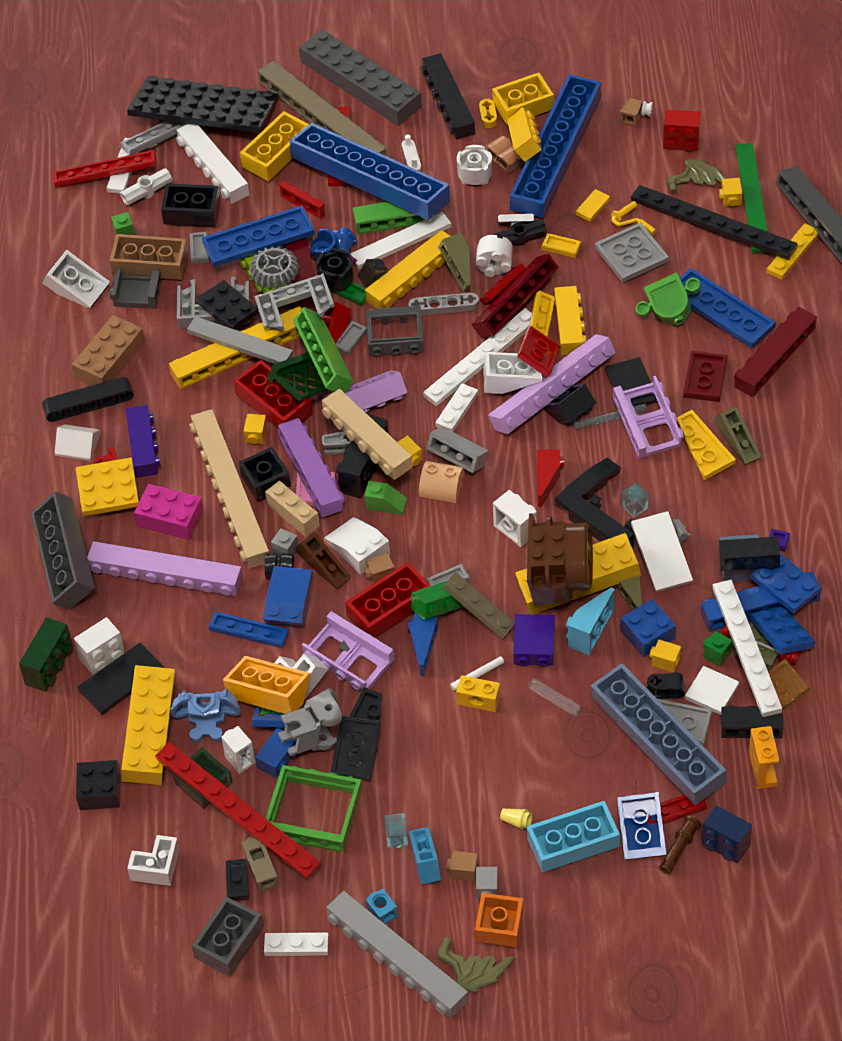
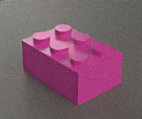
[134,483,204,540]

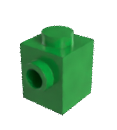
[703,631,732,667]

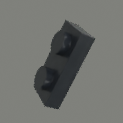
[225,859,249,901]

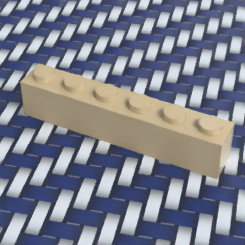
[322,389,413,479]

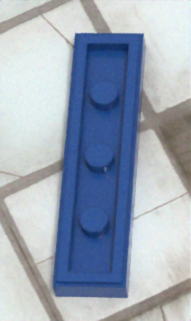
[209,611,289,649]

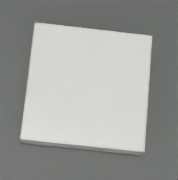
[685,666,739,715]

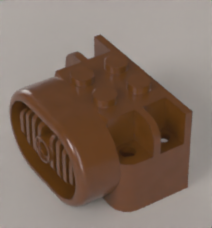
[527,513,593,605]

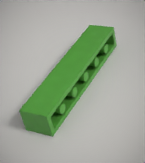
[293,307,354,393]

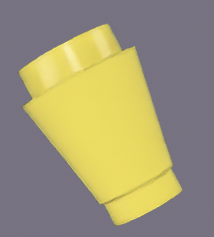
[500,808,533,830]

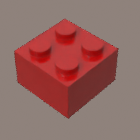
[663,109,701,151]

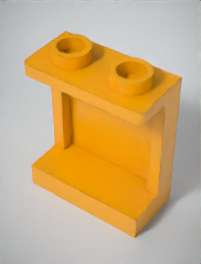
[749,726,779,789]

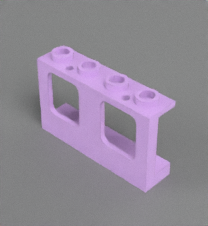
[613,376,684,459]
[302,611,395,691]

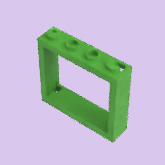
[266,765,362,853]

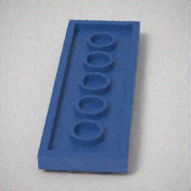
[202,206,315,267]
[680,268,776,348]

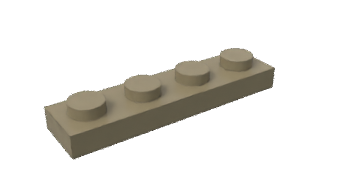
[443,572,515,639]

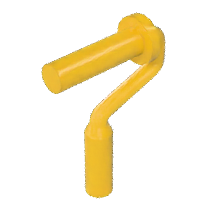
[611,201,657,236]

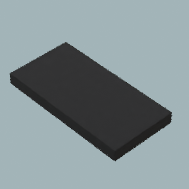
[77,643,164,715]

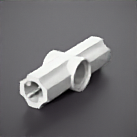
[120,168,173,205]

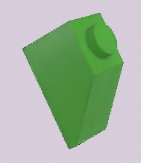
[364,481,407,515]

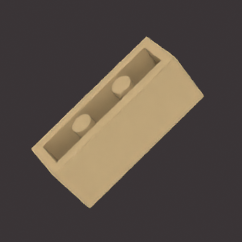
[265,481,320,537]

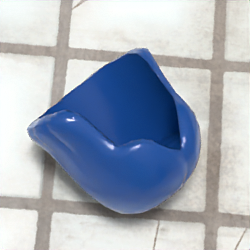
[309,229,336,259]

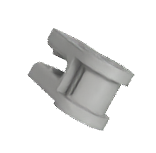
[322,432,351,456]

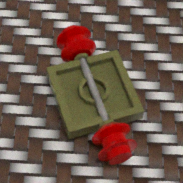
[722,622,800,670]

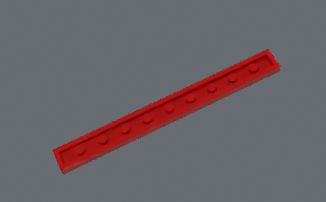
[155,742,321,880]

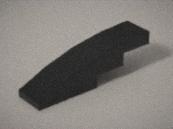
[554,458,621,511]

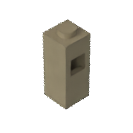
[241,837,279,893]

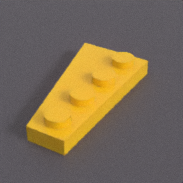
[677,410,736,481]

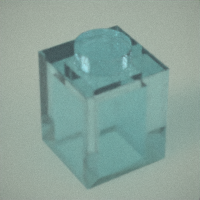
[621,483,649,517]
[384,813,408,848]

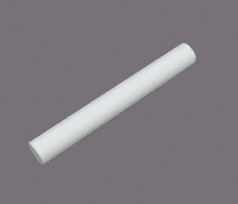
[450,656,504,691]

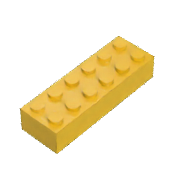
[515,533,641,614]
[121,665,175,785]

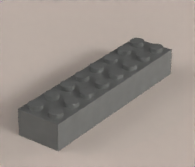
[299,29,422,126]

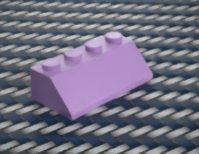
[324,370,407,413]

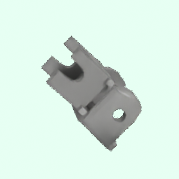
[278,689,342,756]

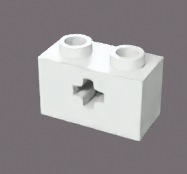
[221,726,256,774]

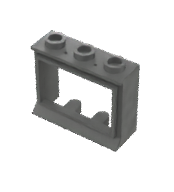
[366,306,424,356]

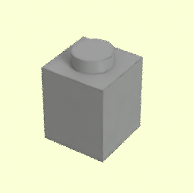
[271,528,298,557]
[476,867,498,899]

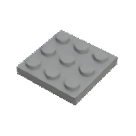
[595,222,669,283]

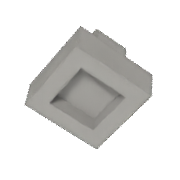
[672,519,691,544]

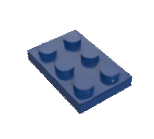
[751,553,822,614]
[750,607,816,654]

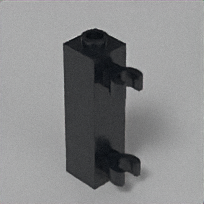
[568,495,634,548]

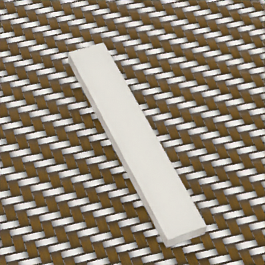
[351,212,452,270]

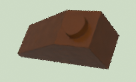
[295,532,351,589]

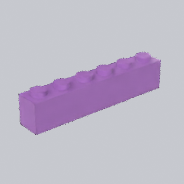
[278,418,345,518]

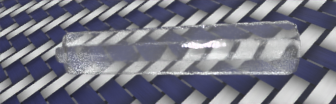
[529,678,581,716]

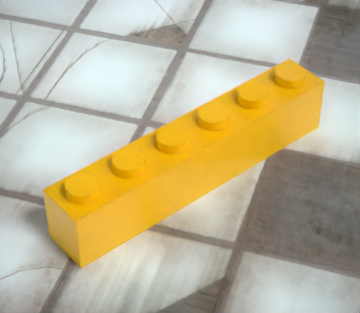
[365,230,450,309]

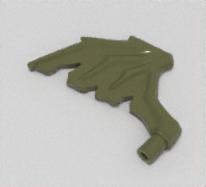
[667,159,726,194]
[437,937,515,992]

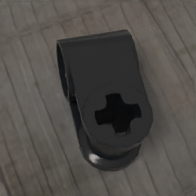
[647,672,685,699]

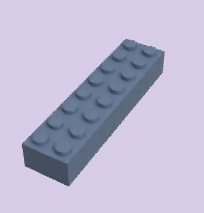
[591,663,727,806]

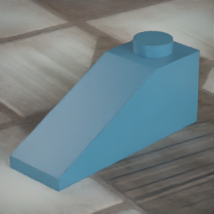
[408,827,441,884]

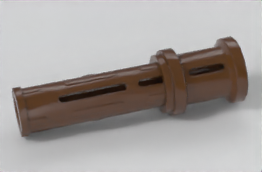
[659,815,702,875]

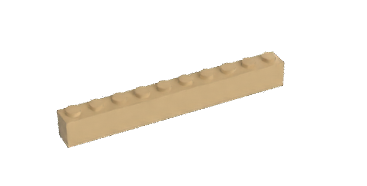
[189,409,269,569]

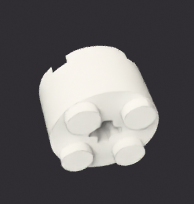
[457,145,492,185]
[476,235,513,277]

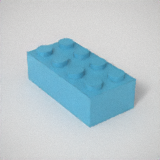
[527,801,620,873]

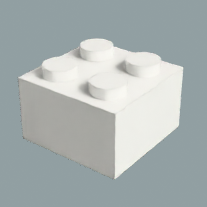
[493,490,537,547]
[74,617,125,675]

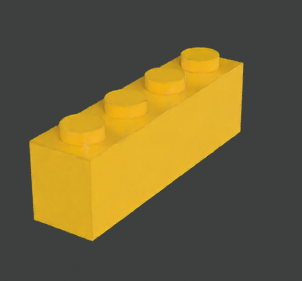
[507,107,542,162]
[554,286,586,355]

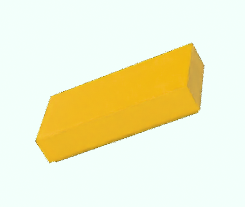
[576,189,610,222]
[542,233,581,258]

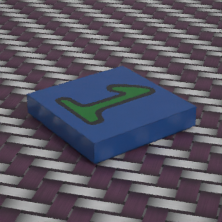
[252,706,285,728]

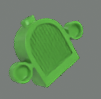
[636,272,701,325]

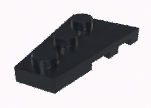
[349,687,382,751]

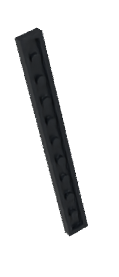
[631,185,797,260]

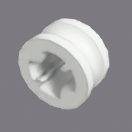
[642,101,653,118]

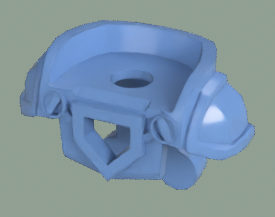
[170,689,241,743]

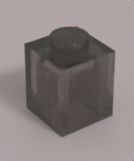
[358,259,389,287]

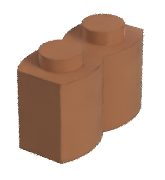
[486,136,525,174]

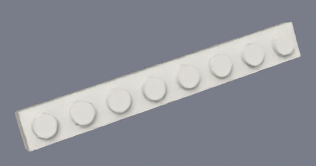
[423,308,532,407]
[712,580,782,717]

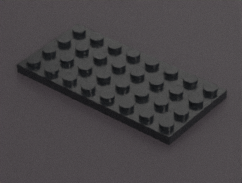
[127,76,278,133]

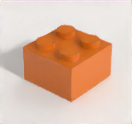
[475,893,524,948]

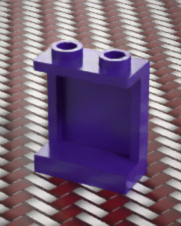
[513,614,555,666]

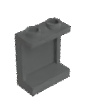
[110,268,162,309]

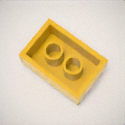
[492,72,554,126]

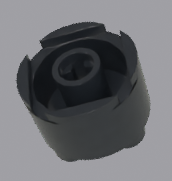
[317,249,354,291]

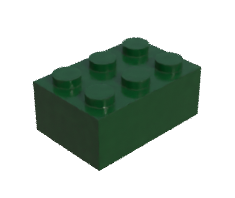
[19,617,73,692]

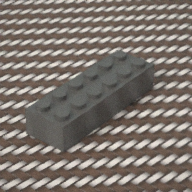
[31,492,95,609]

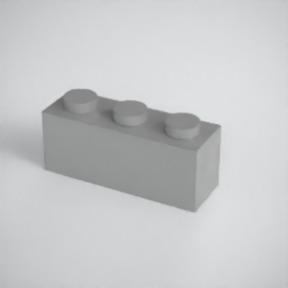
[426,426,489,473]

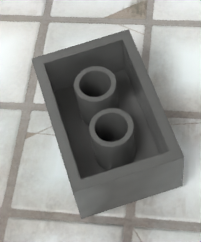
[192,897,264,976]

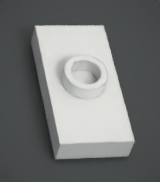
[498,214,534,226]

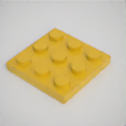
[76,457,139,516]

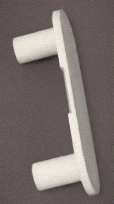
[402,134,421,170]

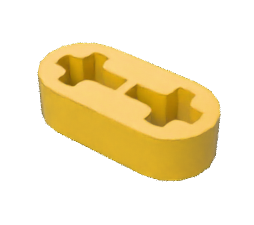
[479,99,497,128]

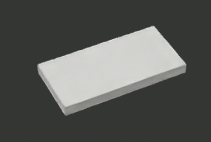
[631,511,693,593]

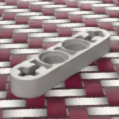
[408,293,479,316]

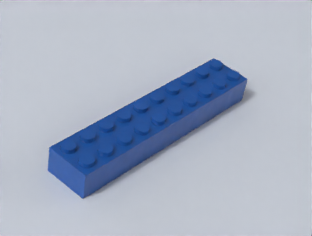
[510,74,601,218]
[289,123,450,220]

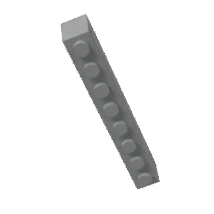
[326,891,468,1019]

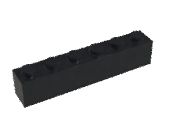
[420,53,476,140]

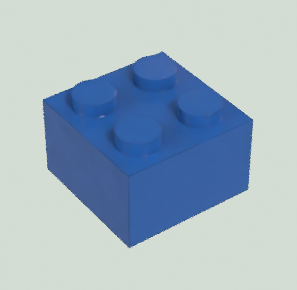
[620,599,676,658]

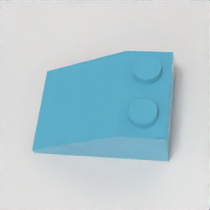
[566,588,615,656]

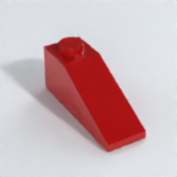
[322,302,352,344]
[537,449,564,507]

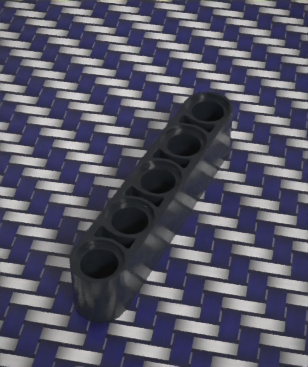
[42,377,134,422]

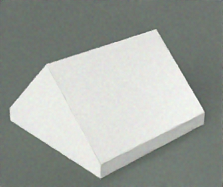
[55,424,101,461]

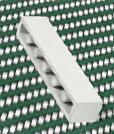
[176,124,249,204]

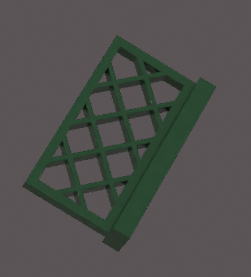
[266,352,329,402]

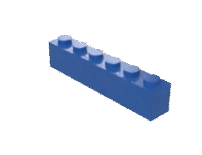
[701,571,821,632]

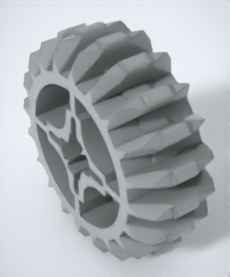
[250,246,299,290]

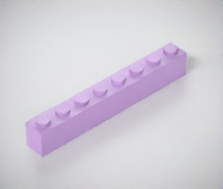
[488,334,616,434]
[87,541,243,596]

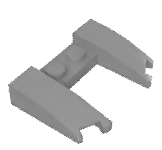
[254,274,335,330]
[177,277,251,329]

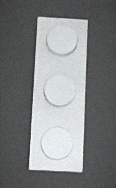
[435,384,478,432]
[264,933,329,956]

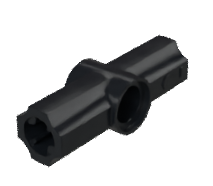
[492,219,547,246]

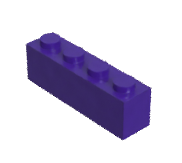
[126,405,160,478]

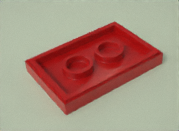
[517,326,560,377]

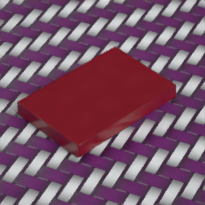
[683,351,728,402]

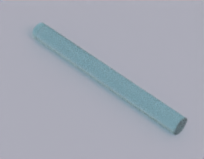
[573,404,647,430]

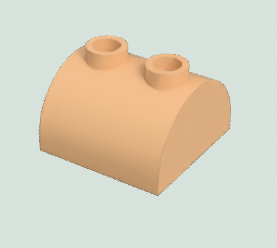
[419,461,465,503]

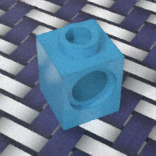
[366,889,398,925]

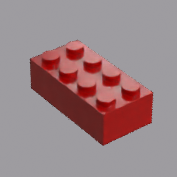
[233,360,313,428]
[345,562,431,638]

